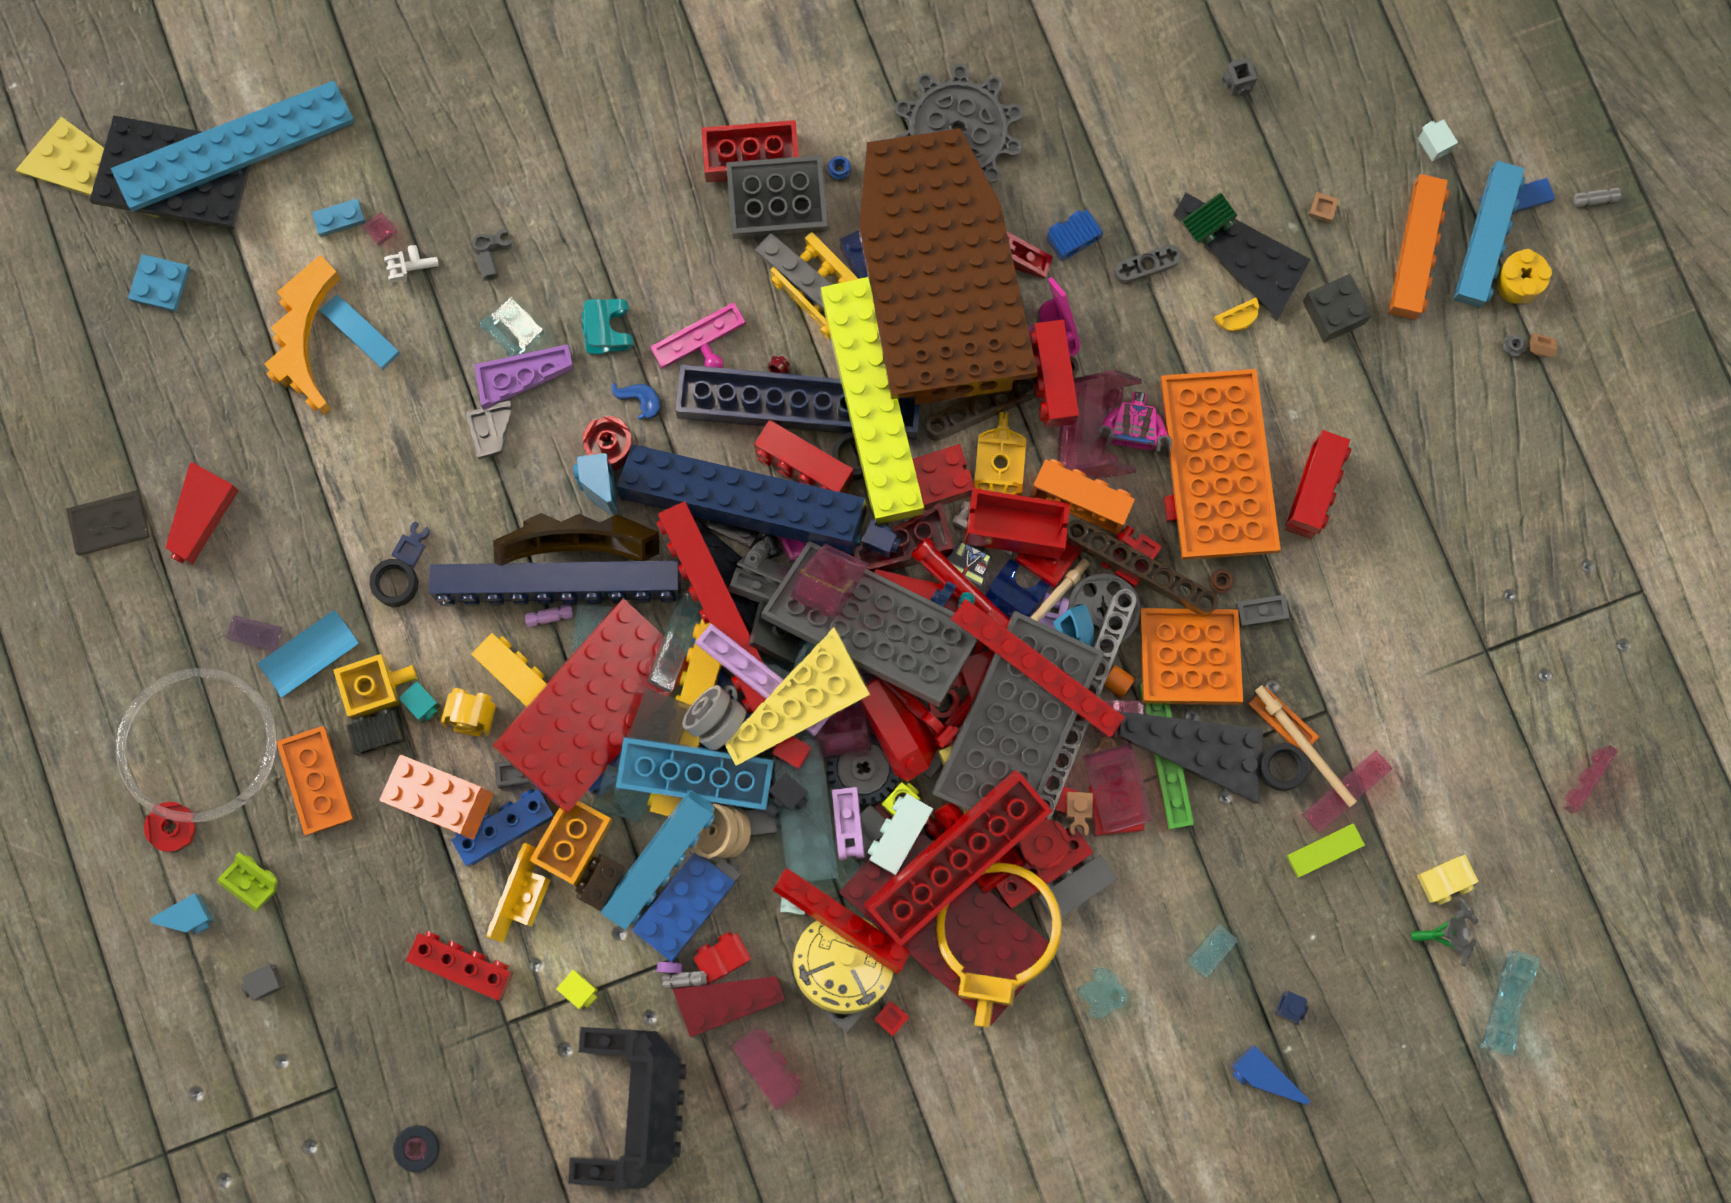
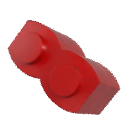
[693,931,752,985]

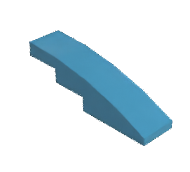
[319,294,400,370]

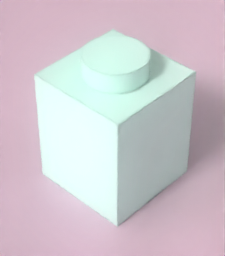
[1418,119,1458,162]

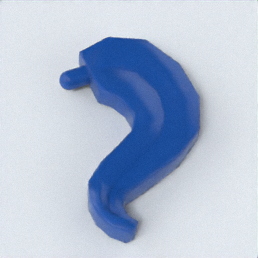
[612,383,660,420]

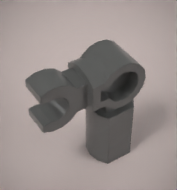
[472,229,512,281]

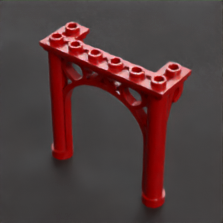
[855,537,1010,748]

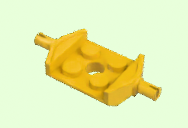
[974,412,1026,496]

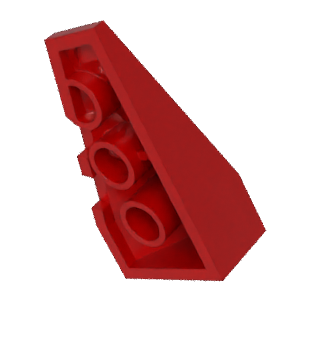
[859,679,937,781]

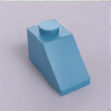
[150,893,215,935]

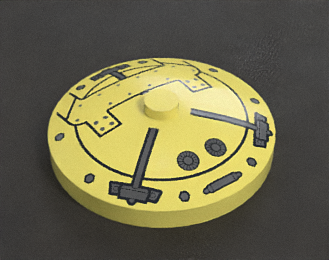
[793,918,893,1014]

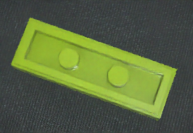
[1286,823,1365,878]

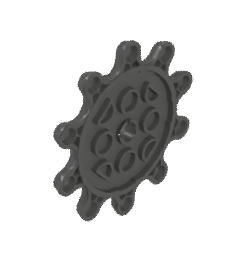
[894,64,1023,183]

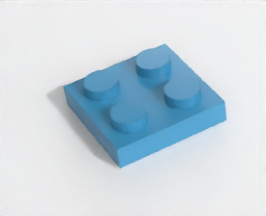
[128,254,190,312]

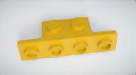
[486,843,550,943]

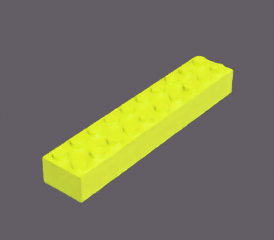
[821,277,924,525]

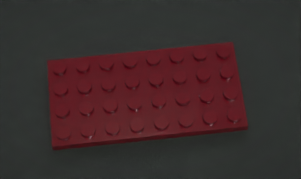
[839,831,1049,1026]

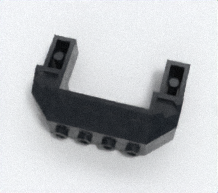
[568,1027,686,1189]

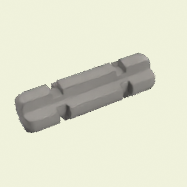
[1573,188,1621,207]
[662,971,707,988]

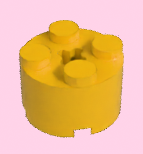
[1496,249,1552,304]
[441,688,496,737]

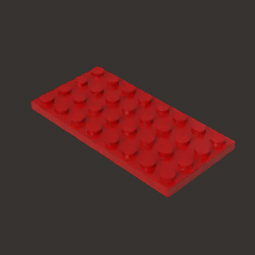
[492,598,690,813]

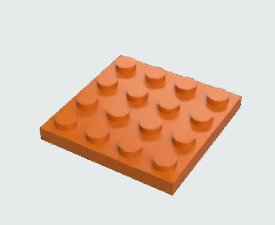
[1140,608,1243,705]

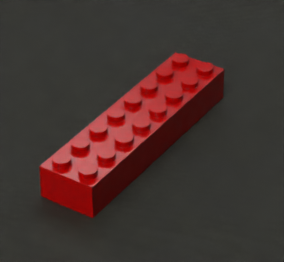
[864,770,1053,947]

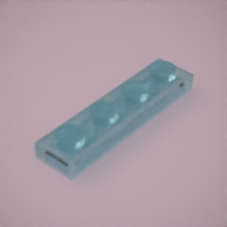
[647,593,703,692]

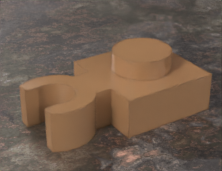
[1066,792,1093,837]

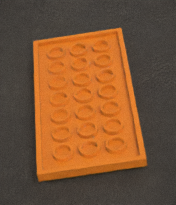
[1160,369,1281,560]

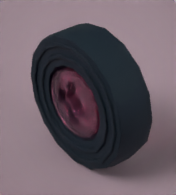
[393,1125,440,1172]

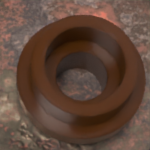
[1209,569,1234,594]

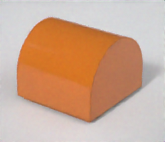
[1103,664,1136,699]

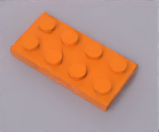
[276,726,354,836]

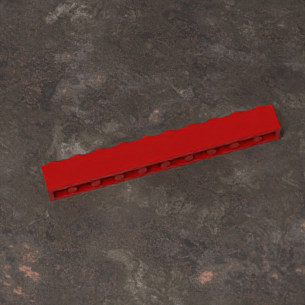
[656,501,766,714]

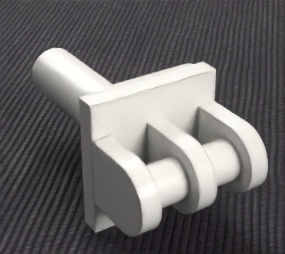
[384,245,438,283]

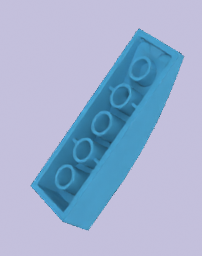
[616,737,774,810]

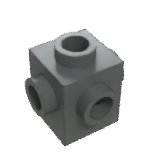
[1222,57,1258,96]

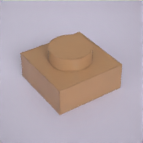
[1308,192,1339,223]
[1530,333,1557,358]

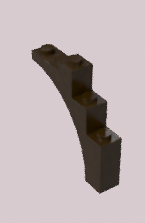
[493,513,659,566]

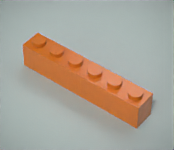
[1388,174,1450,320]

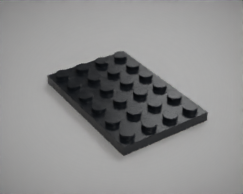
[90,115,251,230]

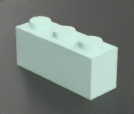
[867,794,933,875]

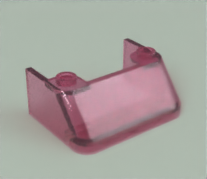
[1057,369,1142,477]

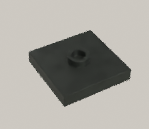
[749,601,800,666]

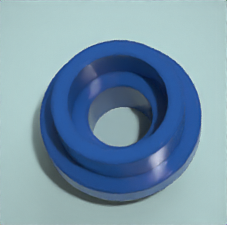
[828,156,851,180]

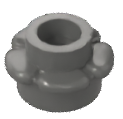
[1503,334,1527,357]

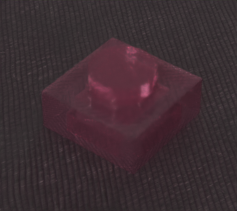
[362,212,397,246]

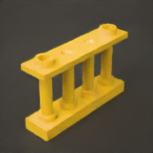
[770,232,858,340]

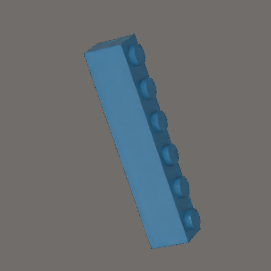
[1453,160,1526,307]
[601,789,715,930]

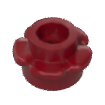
[768,356,790,374]

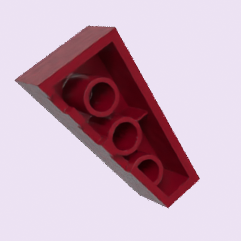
[853,502,954,573]
[672,976,786,1037]

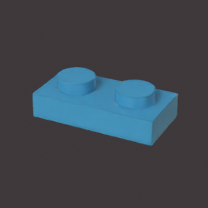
[312,199,366,237]

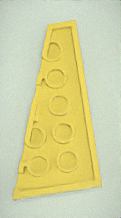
[16,117,159,218]

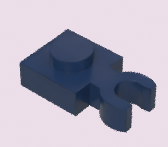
[391,521,430,568]
[930,581,956,607]

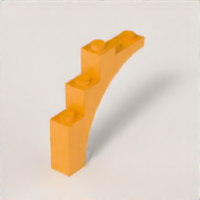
[265,255,341,415]

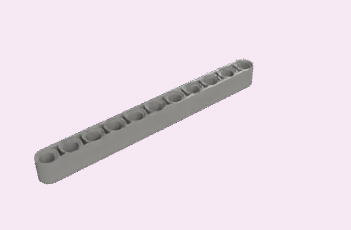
[1040,589,1136,820]

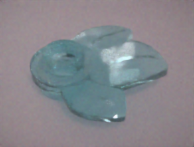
[1078,967,1128,1018]

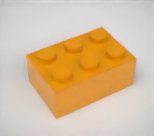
[529,801,613,886]

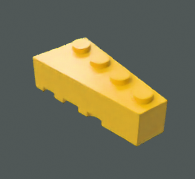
[471,633,546,706]

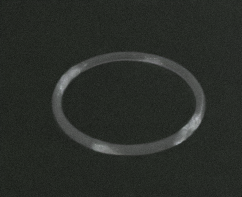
[116,668,277,823]

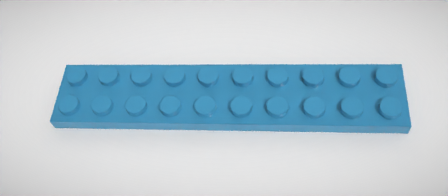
[111,80,354,212]

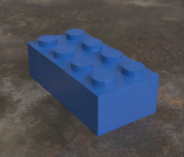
[632,852,736,962]

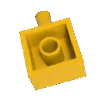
[333,654,418,720]

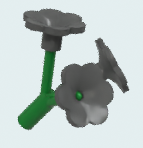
[1411,897,1479,967]

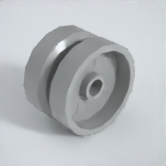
[682,685,746,750]

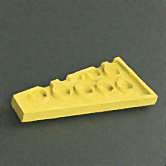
[725,627,870,766]

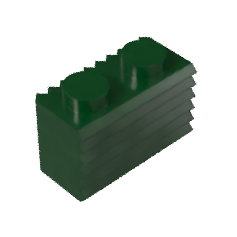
[1181,192,1237,246]

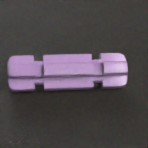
[525,604,573,627]

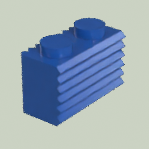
[1047,209,1103,262]

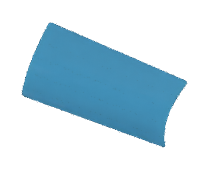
[258,610,358,698]

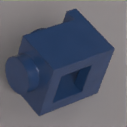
[862,519,901,558]
[1274,991,1308,1025]

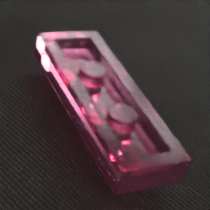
[1563,745,1618,813]

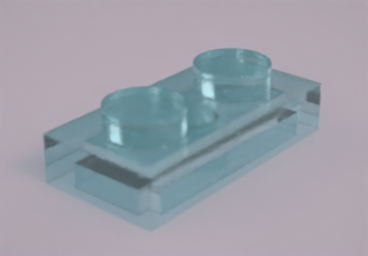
[1186,924,1239,979]

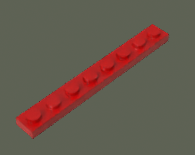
[950,599,1125,737]

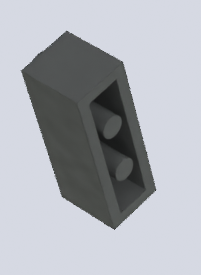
[1037,854,1118,919]

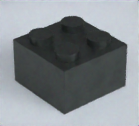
[1302,273,1372,343]

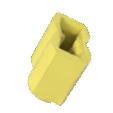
[1417,854,1479,905]

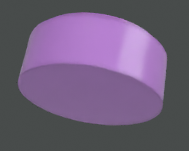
[657,962,682,973]

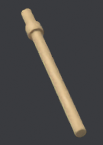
[1030,558,1090,622]
[1255,685,1357,807]

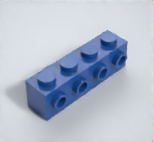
[451,789,555,868]

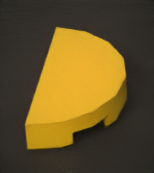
[1213,297,1259,332]

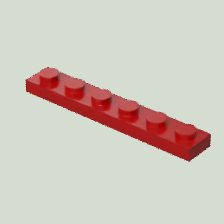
[772,868,910,974]

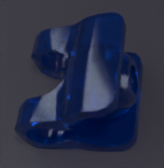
[985,558,1050,618]

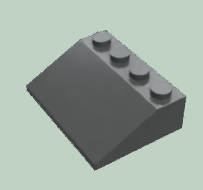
[726,155,827,239]

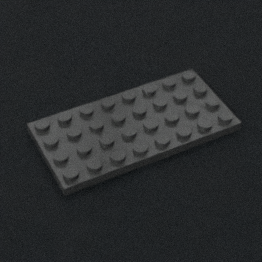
[761,541,978,707]
[932,611,1105,810]

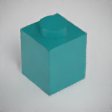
[399,682,440,723]

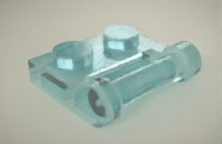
[479,297,544,357]

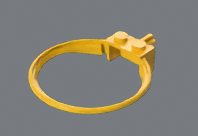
[936,863,1062,1028]

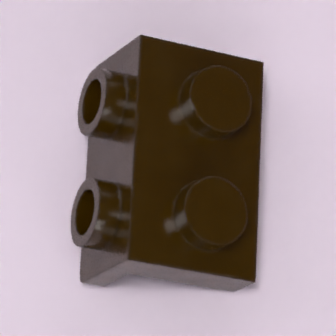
[575,854,625,911]

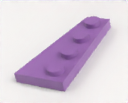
[474,344,574,410]

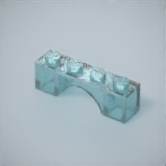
[1480,950,1540,1056]

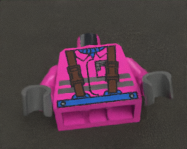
[1096,392,1172,452]

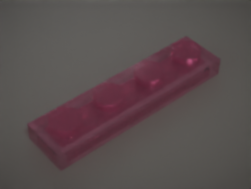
[1302,750,1393,833]

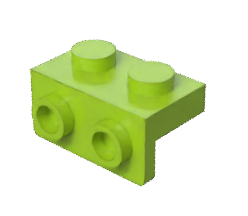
[217,852,278,912]

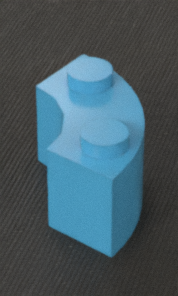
[1053,604,1094,647]

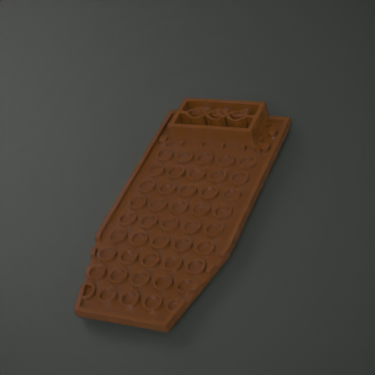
[859,128,1037,405]

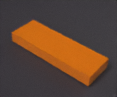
[1248,687,1319,753]

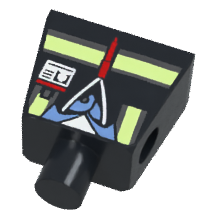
[948,541,992,591]

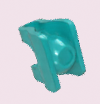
[581,299,634,355]

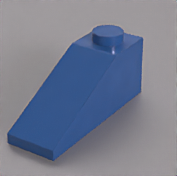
[1230,1046,1310,1105]

